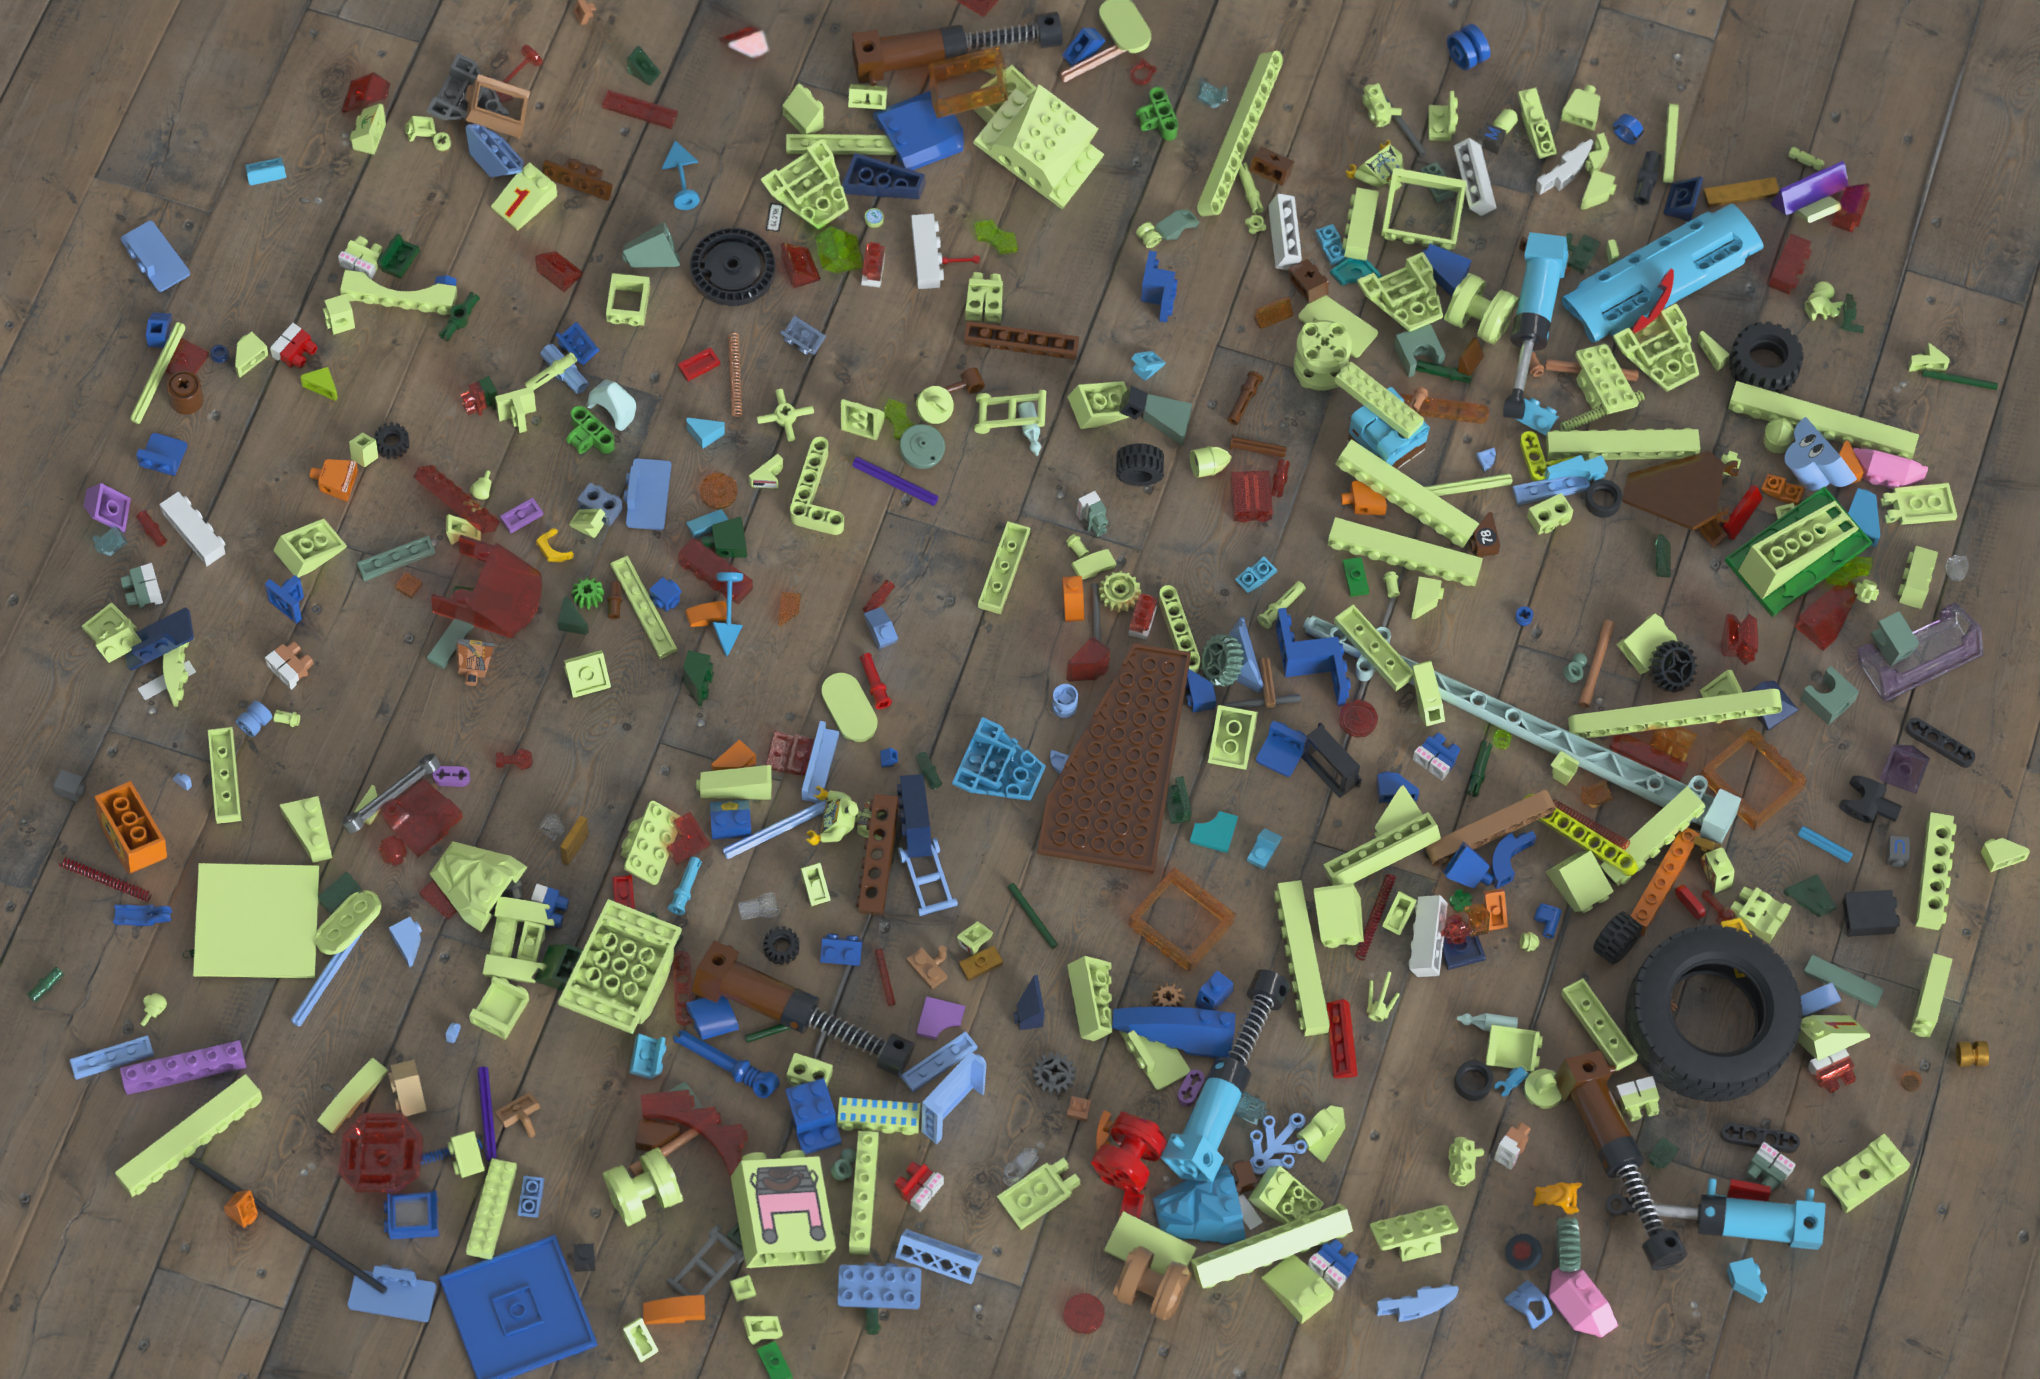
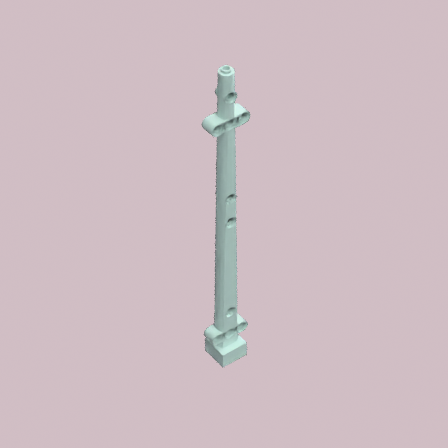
[1303,615,1741,844]

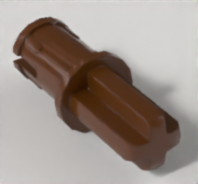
[607,581,622,619]

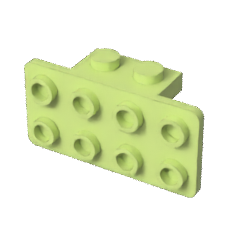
[1298,295,1378,358]
[1575,344,1639,414]
[620,801,682,885]
[1118,1030,1190,1090]
[1370,1205,1458,1262]

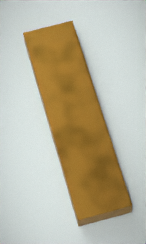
[1703,177,1779,207]

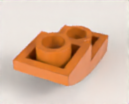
[1761,474,1805,506]
[685,601,727,627]
[1095,1110,1113,1151]

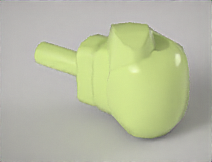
[470,471,491,500]
[140,993,167,1026]

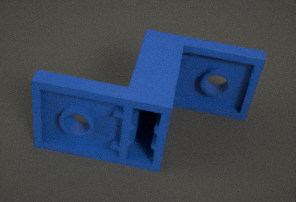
[1275,608,1351,706]

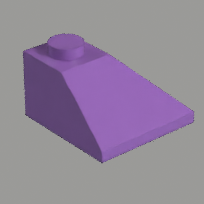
[84,483,131,533]

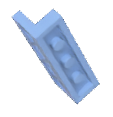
[802,721,839,803]
[895,1229,982,1284]

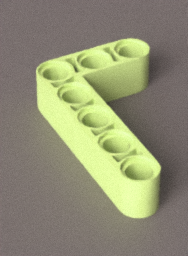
[790,437,844,535]
[1159,585,1200,673]

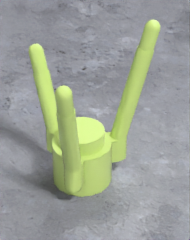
[1366,971,1399,1022]

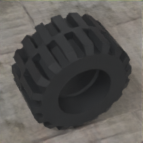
[1116,443,1164,486]
[1593,911,1643,965]

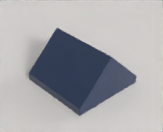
[1663,176,1703,221]

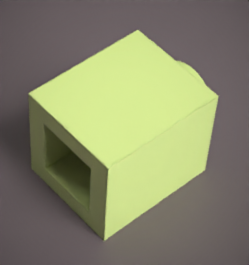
[349,433,378,467]

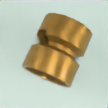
[1956,1041,1989,1067]

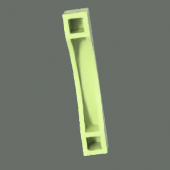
[340,270,457,315]

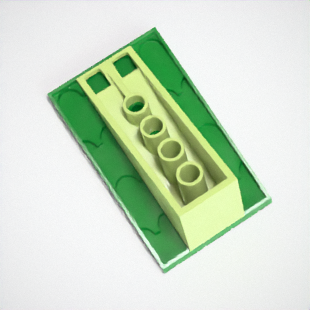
[1724,486,1872,617]

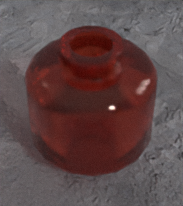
[379,835,408,866]

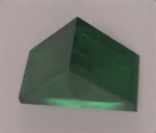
[627,46,661,85]
[558,596,589,635]

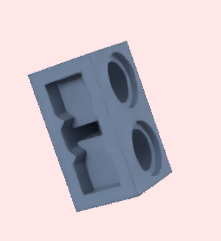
[577,483,623,527]

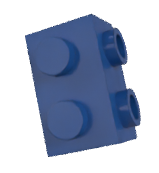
[555,322,600,365]
[820,933,863,966]

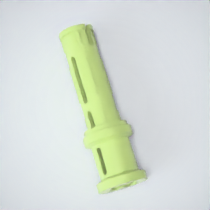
[1257,581,1306,629]

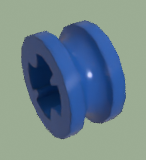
[1515,606,1533,626]

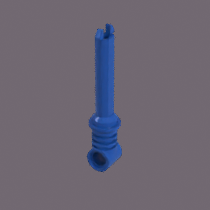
[673,1030,780,1098]

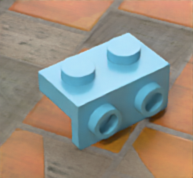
[1516,397,1560,436]
[629,1034,666,1080]

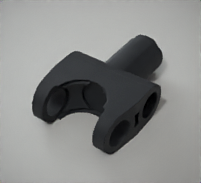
[1839,776,1902,823]

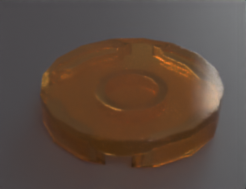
[699,472,738,509]

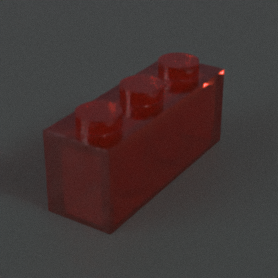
[1768,234,1813,295]

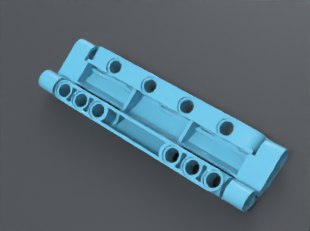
[1561,203,1763,343]

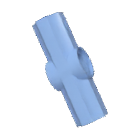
[540,344,589,394]

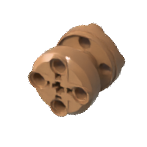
[1113,1246,1192,1321]

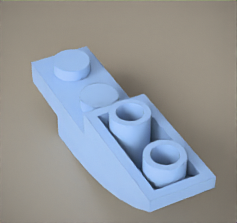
[1376,1284,1458,1322]

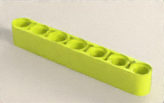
[1524,794,1638,876]

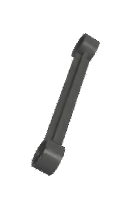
[341,753,441,833]

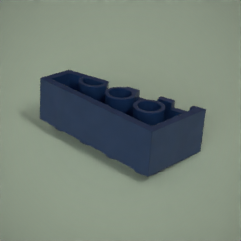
[842,153,926,200]
[897,774,932,858]

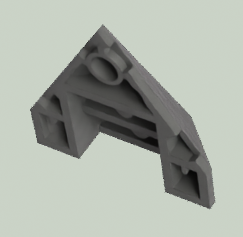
[426,53,509,120]

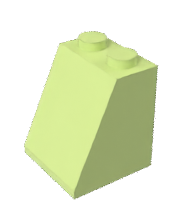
[1545,850,1614,913]
[1314,883,1364,948]

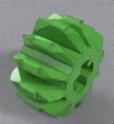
[571,576,604,610]

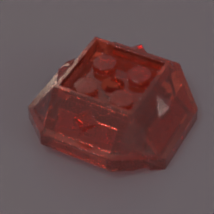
[338,1113,424,1193]

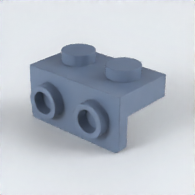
[780,315,826,355]

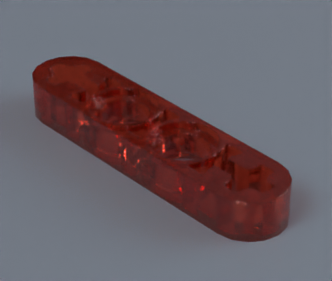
[673,951,693,1026]

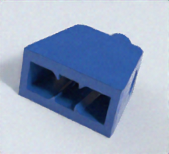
[1443,841,1494,888]
[1195,971,1234,1011]

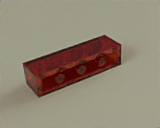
[678,538,753,605]

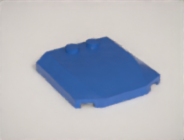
[872,90,963,171]

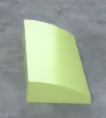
[1104,1212,1196,1275]

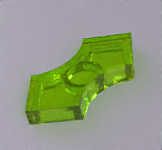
[974,220,1018,255]
[884,398,917,441]
[1826,556,1873,586]

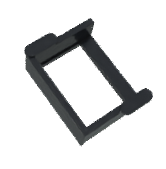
[1301,722,1362,798]

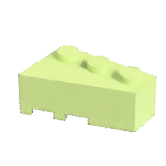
[1897,546,1938,609]
[280,796,332,863]

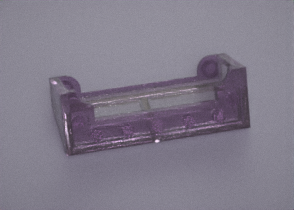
[1857,602,1983,702]

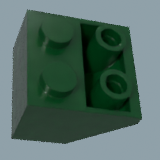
[683,650,714,706]
[534,944,583,991]

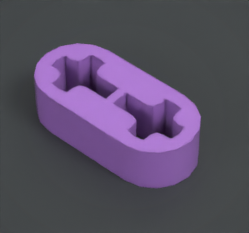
[433,766,471,787]
[1177,1069,1205,1107]

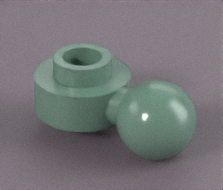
[1563,653,1587,683]
[831,1148,857,1181]

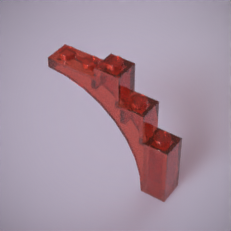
[641,1090,748,1189]

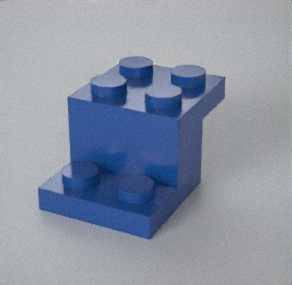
[1141,251,1178,323]
[785,1078,842,1155]

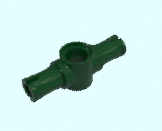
[439,292,480,342]

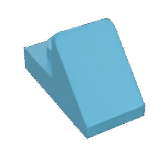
[1132,351,1165,381]
[1247,828,1282,870]

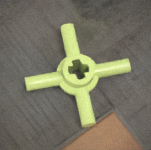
[757,389,814,441]

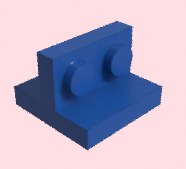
[265,575,304,624]

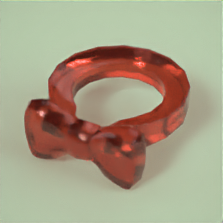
[1131,58,1157,85]

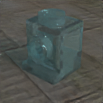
[1235,1091,1268,1125]

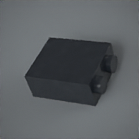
[1842,890,1900,937]

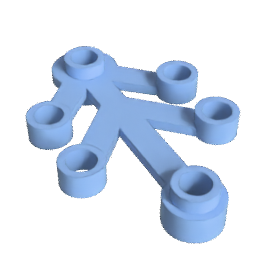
[1250,1113,1307,1175]

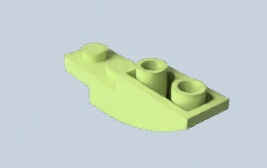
[1518,88,1557,158]
[163,642,189,707]

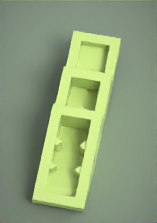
[317,1058,389,1133]

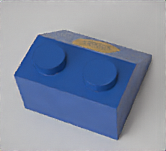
[710,800,751,840]

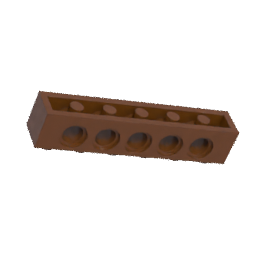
[964,321,1079,360]
[856,794,899,916]

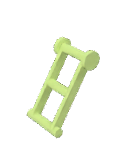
[974,390,1046,434]

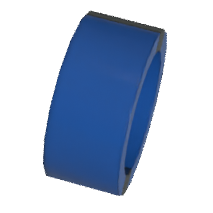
[1612,114,1644,144]

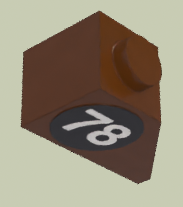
[1470,512,1500,557]

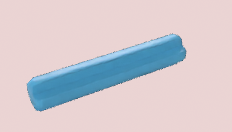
[1798,826,1853,863]

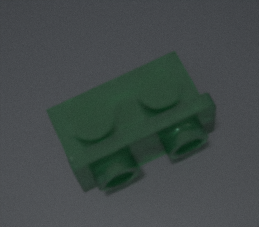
[1166,776,1192,824]

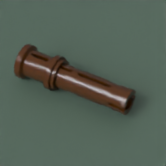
[1227,371,1264,425]

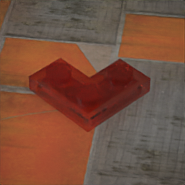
[666,812,711,865]

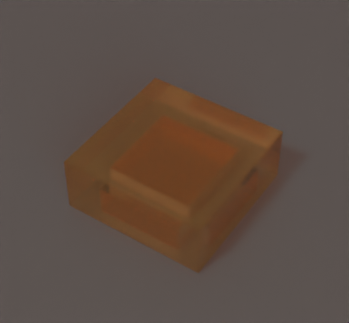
[395,572,423,599]

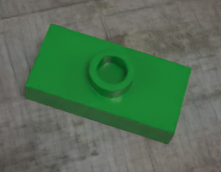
[1342,557,1369,597]
[757,1341,793,1379]

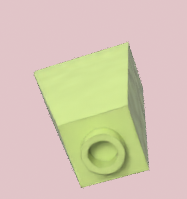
[696,765,772,800]

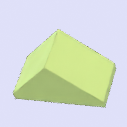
[623,1317,658,1362]

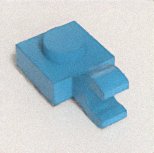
[1494,1066,1530,1097]

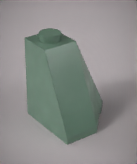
[622,222,680,267]

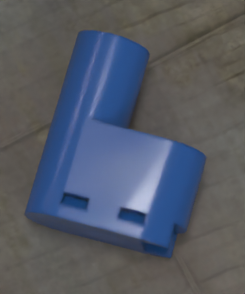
[1534,903,1562,939]

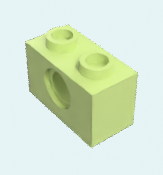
[323,294,355,335]

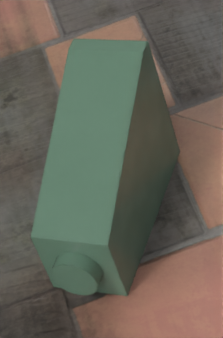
[1143,394,1192,445]

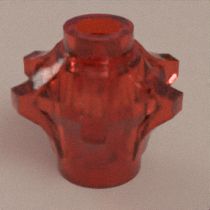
[1441,914,1473,944]

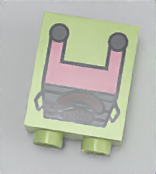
[731,1150,836,1268]

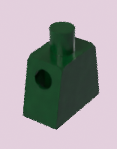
[702,517,747,558]

